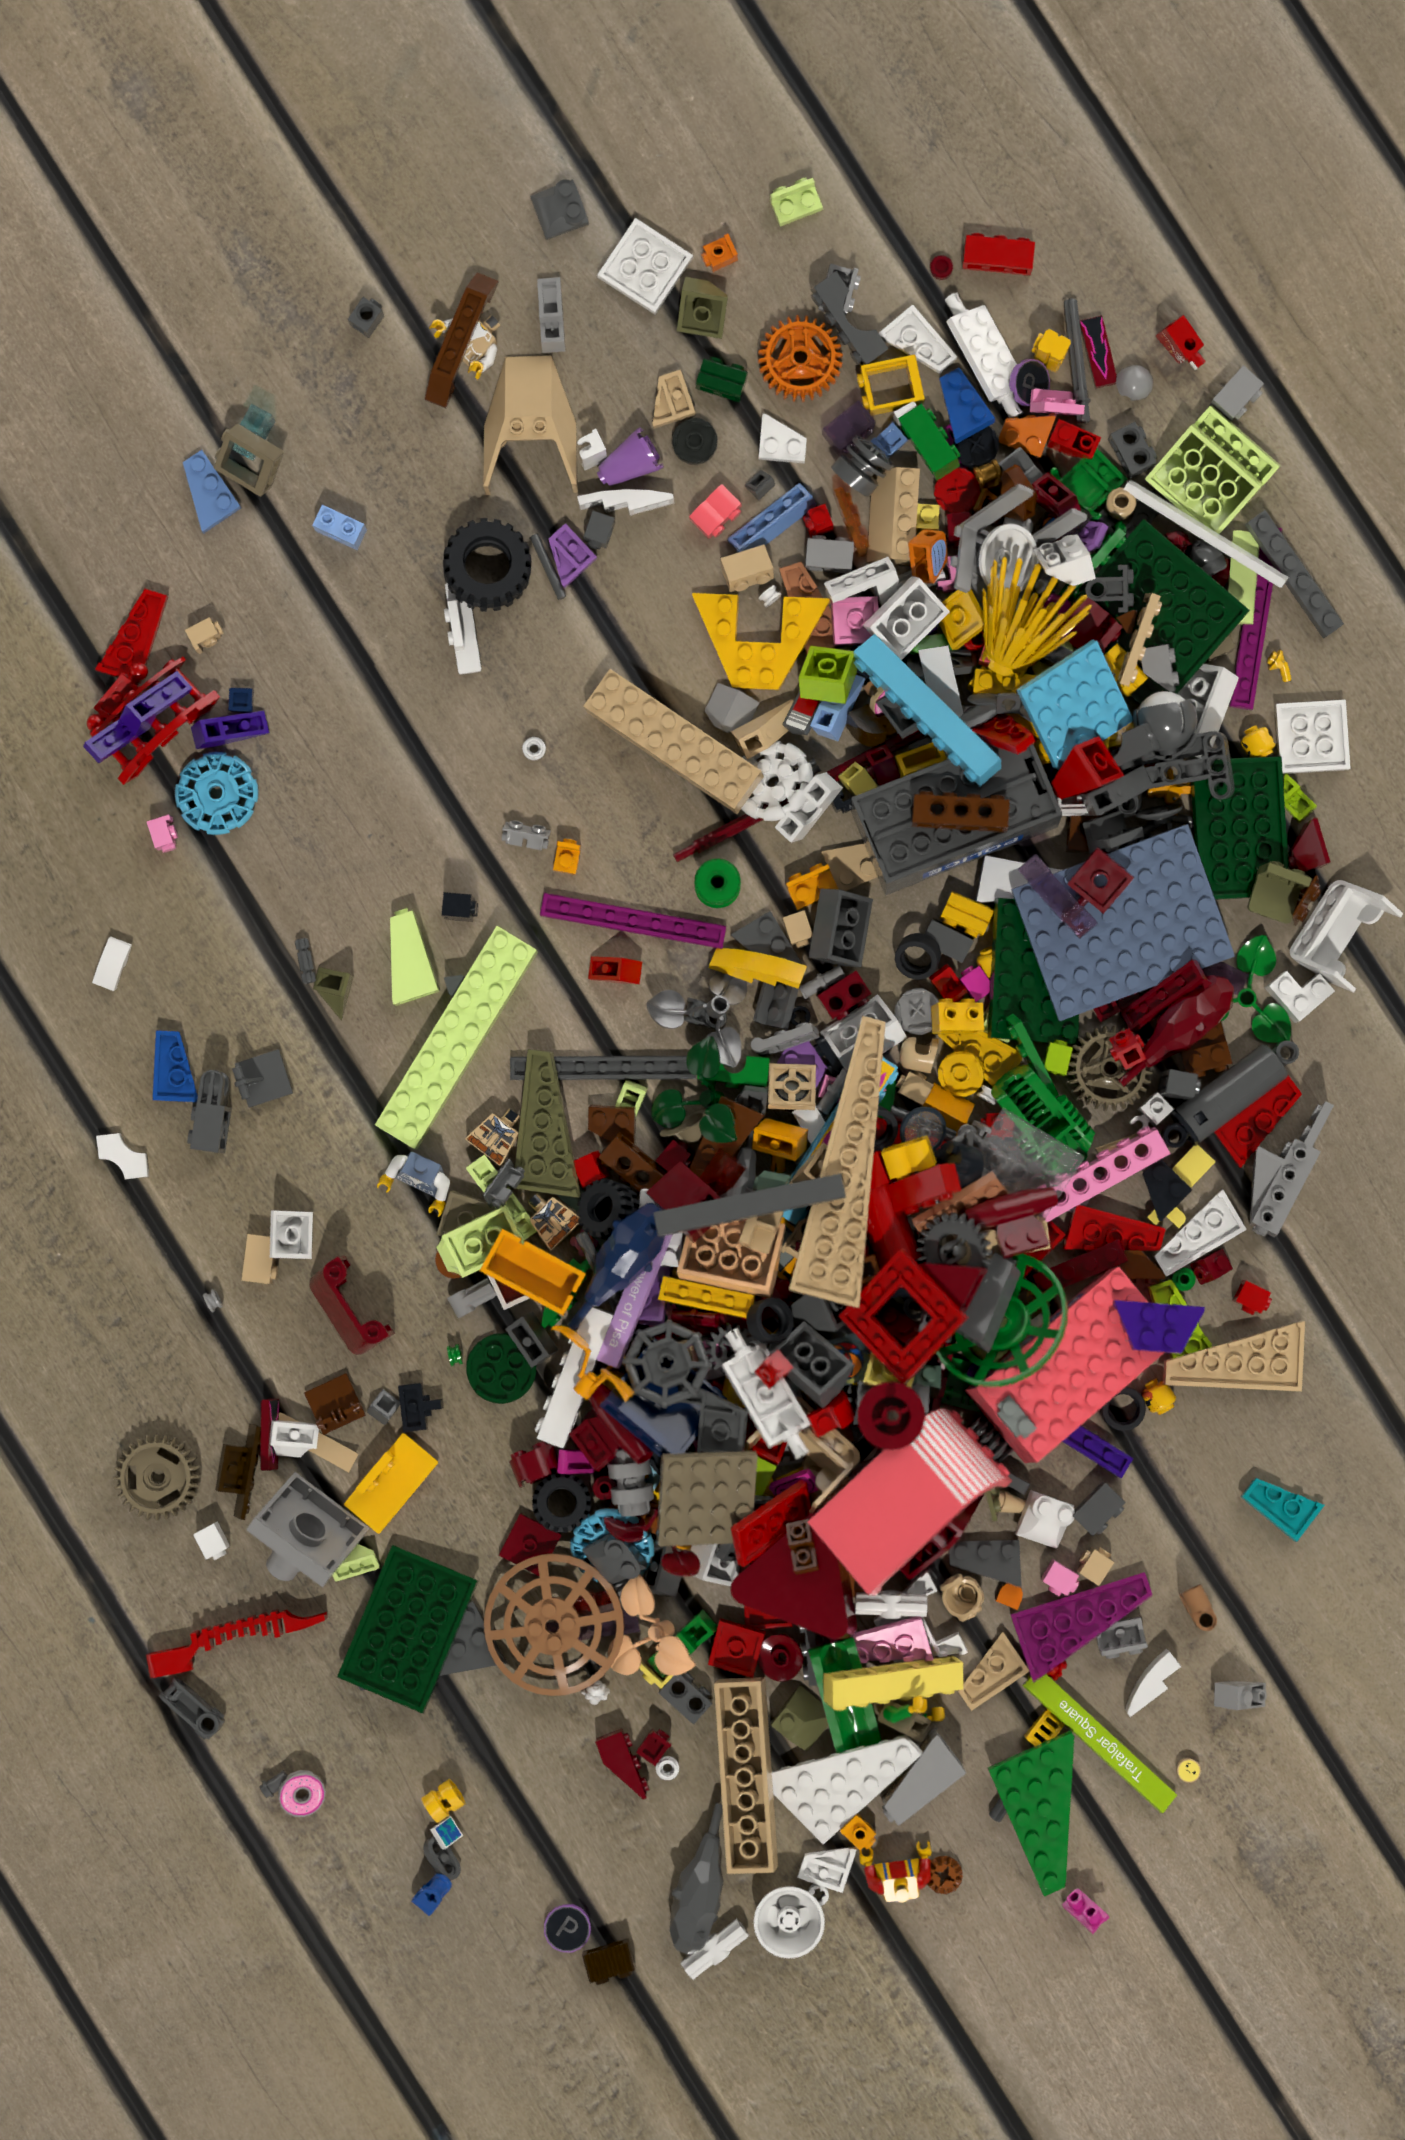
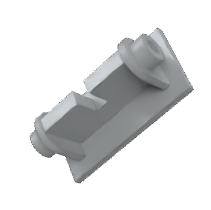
[502,820,551,851]

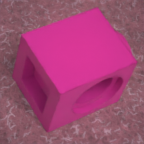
[960,966,990,1003]

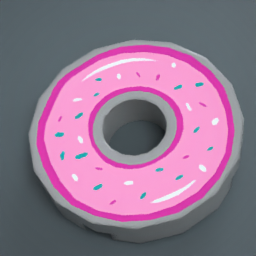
[278,1770,326,1817]

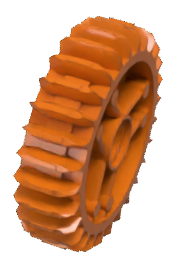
[758,315,843,402]

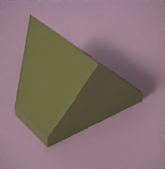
[313,967,354,1021]

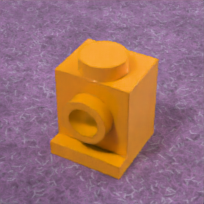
[840,1813,877,1851]

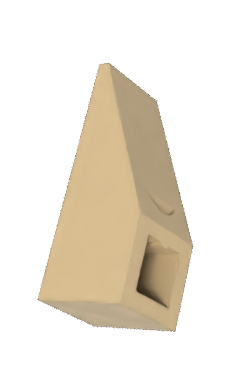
[731,699,794,759]

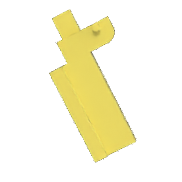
[1147,1145,1216,1228]

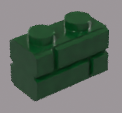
[696,357,748,403]

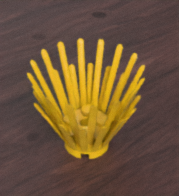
[981,556,1092,679]

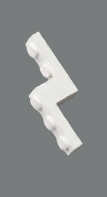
[824,557,946,605]

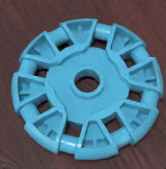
[175,752,258,835]
[570,1508,655,1585]

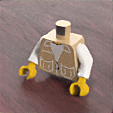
[429,315,500,379]

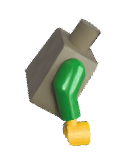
[873,1696,945,1742]

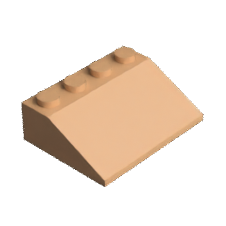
[677,1219,786,1298]

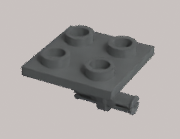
[232,1049,293,1108]

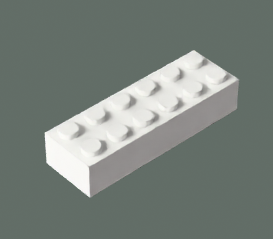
[535,1306,614,1448]

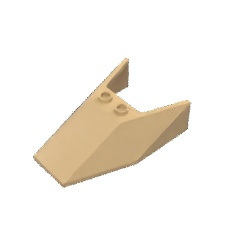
[483,356,578,495]

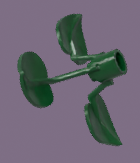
[651,1036,737,1143]

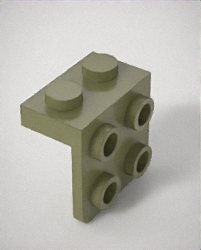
[1247,861,1312,924]

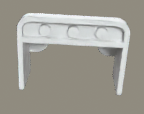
[1290,880,1403,992]

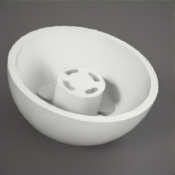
[754,1886,824,1958]

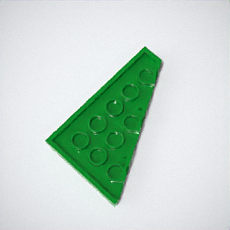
[987,1730,1074,1897]

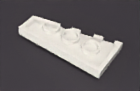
[1153,1189,1247,1277]

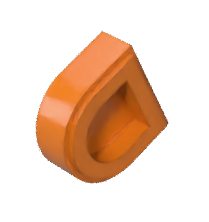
[995,1583,1023,1610]

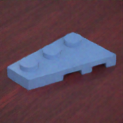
[183,450,241,534]

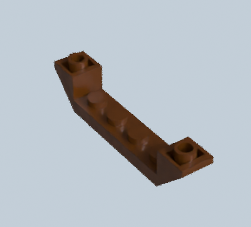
[425,273,499,409]

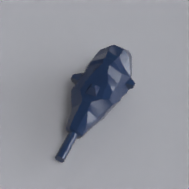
[568,1203,665,1331]

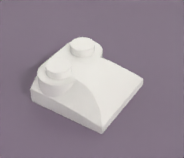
[270,1211,313,1259]
[1015,1490,1075,1549]

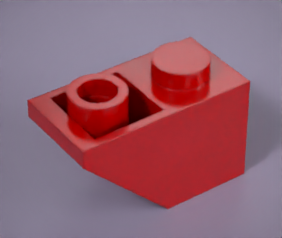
[1047,419,1101,459]

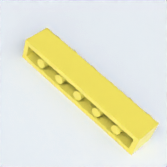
[823,1655,963,1710]

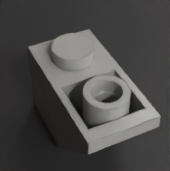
[1141,644,1179,692]
[1214,1681,1267,1710]

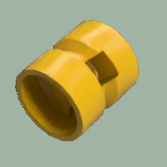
[421,1779,466,1823]

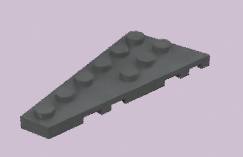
[359,1601,507,1691]

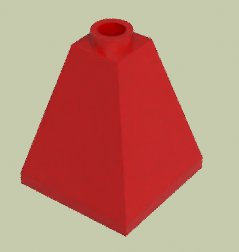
[1051,736,1125,799]

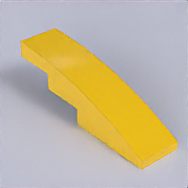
[708,948,807,989]

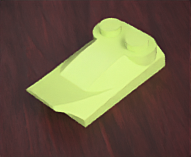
[436,1205,524,1278]

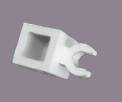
[1129,1092,1174,1131]

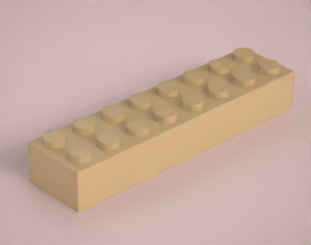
[583,669,764,814]
[714,1677,778,1874]

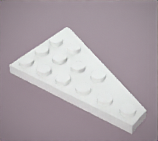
[772,1735,922,1844]

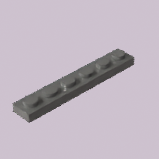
[1244,510,1344,639]

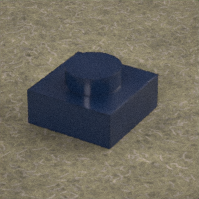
[228,688,254,713]

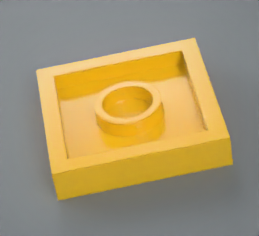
[939,588,984,650]

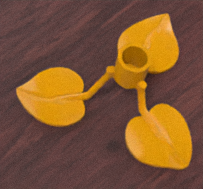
[551,1325,635,1401]

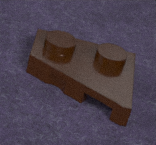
[588,1105,636,1144]

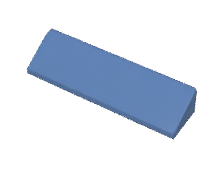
[727,483,816,553]

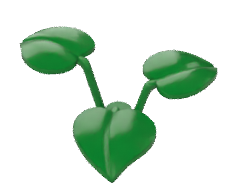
[1221,935,1291,1043]

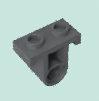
[1085,565,1134,612]

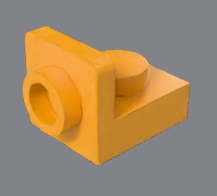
[553,838,581,875]

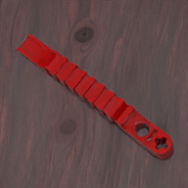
[146,1609,328,1678]

